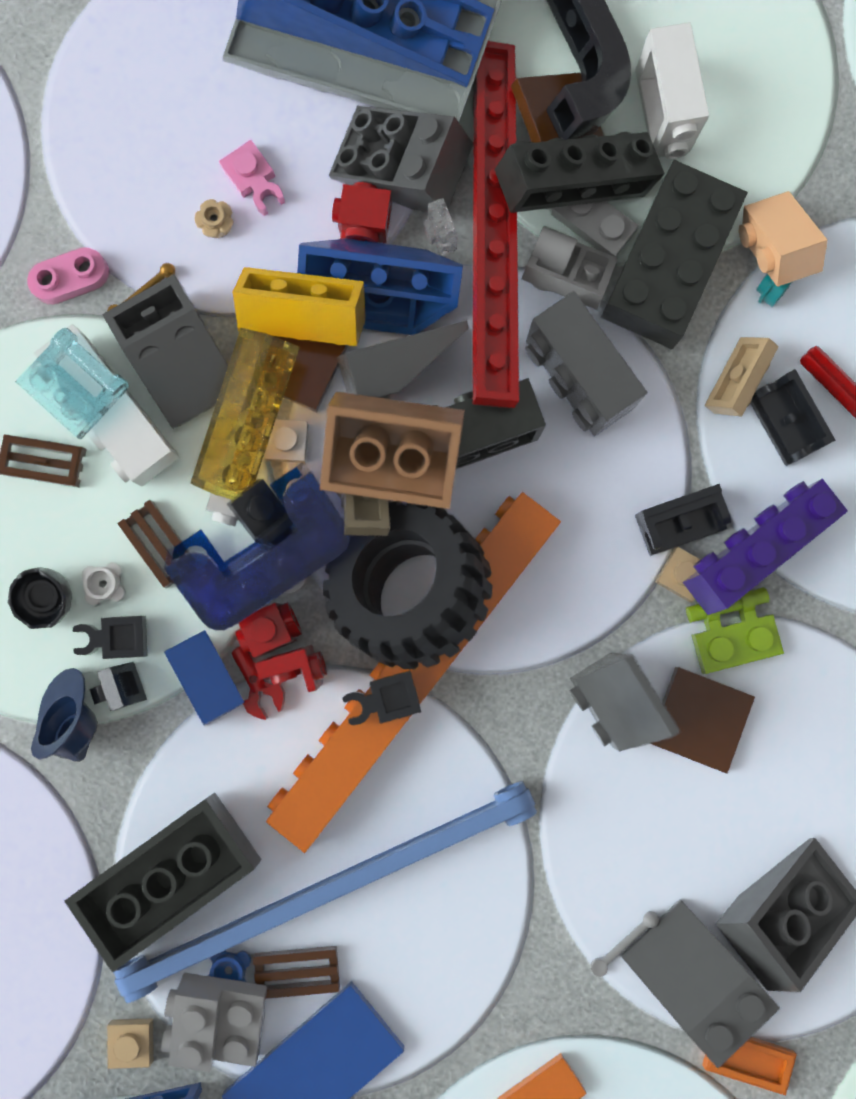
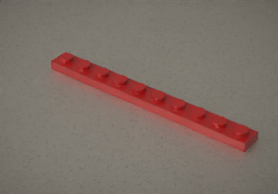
[473,41,519,408]

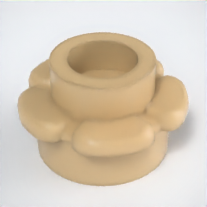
[194,199,233,238]

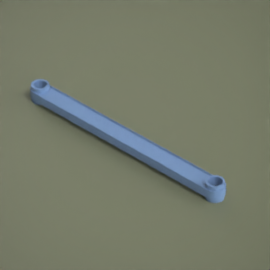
[113,781,537,1003]

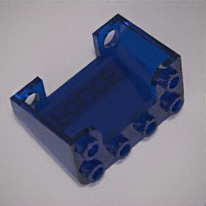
[164,462,350,630]

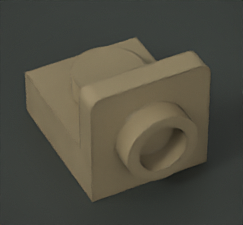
[341,493,390,536]

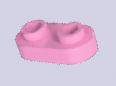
[27,247,109,304]

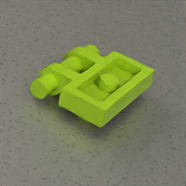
[686,587,784,674]

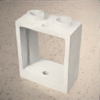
[635,22,710,160]

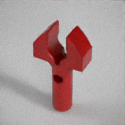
[231,646,286,720]

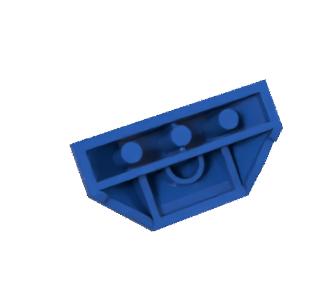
[297,238,463,335]

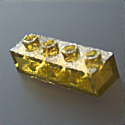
[190,328,300,499]

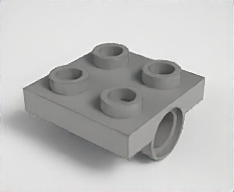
[521,226,618,310]

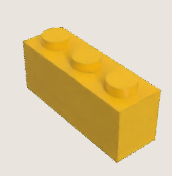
[232,267,365,347]

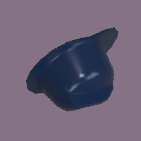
[31,668,98,762]

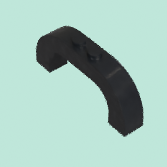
[546,0,631,140]

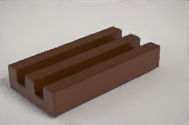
[0,434,87,488]
[117,499,199,588]
[253,946,340,999]

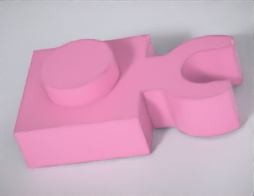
[219,139,285,216]

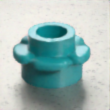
[756,274,792,307]

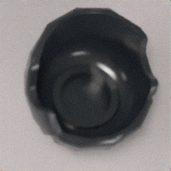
[7,567,73,629]

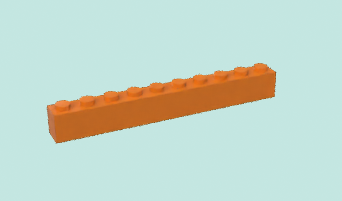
[265,492,561,853]

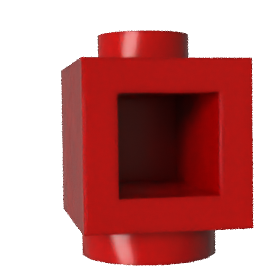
[332,182,392,243]
[235,602,302,658]

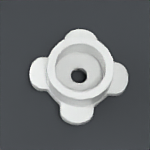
[81,562,125,605]

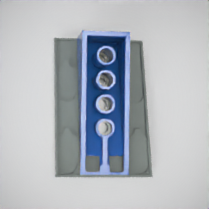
[222,0,502,122]

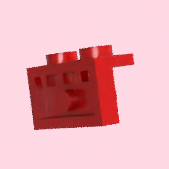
[254,645,327,693]

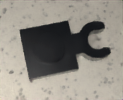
[73,616,148,659]
[342,670,422,725]

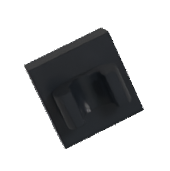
[89,661,147,712]

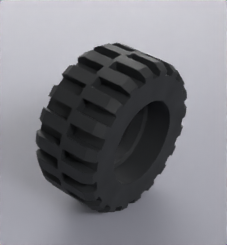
[323,501,493,669]

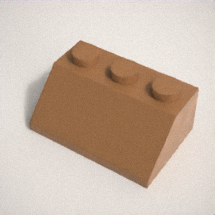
[319,391,465,509]

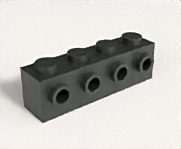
[494,131,665,213]

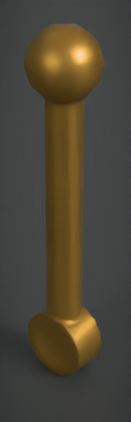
[107,263,176,311]

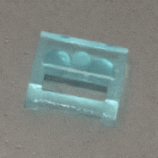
[15,327,129,440]

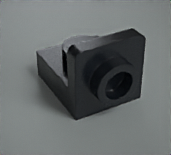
[227,479,299,545]

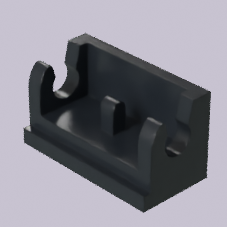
[750,369,836,466]
[635,483,731,556]

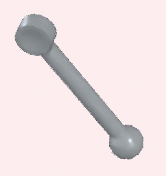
[591,911,659,977]

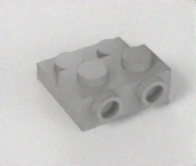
[161,972,267,1072]

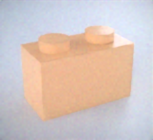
[739,191,828,287]

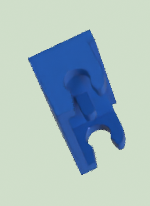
[164,630,244,726]

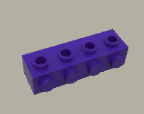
[682,478,848,615]

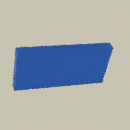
[221,981,405,1099]

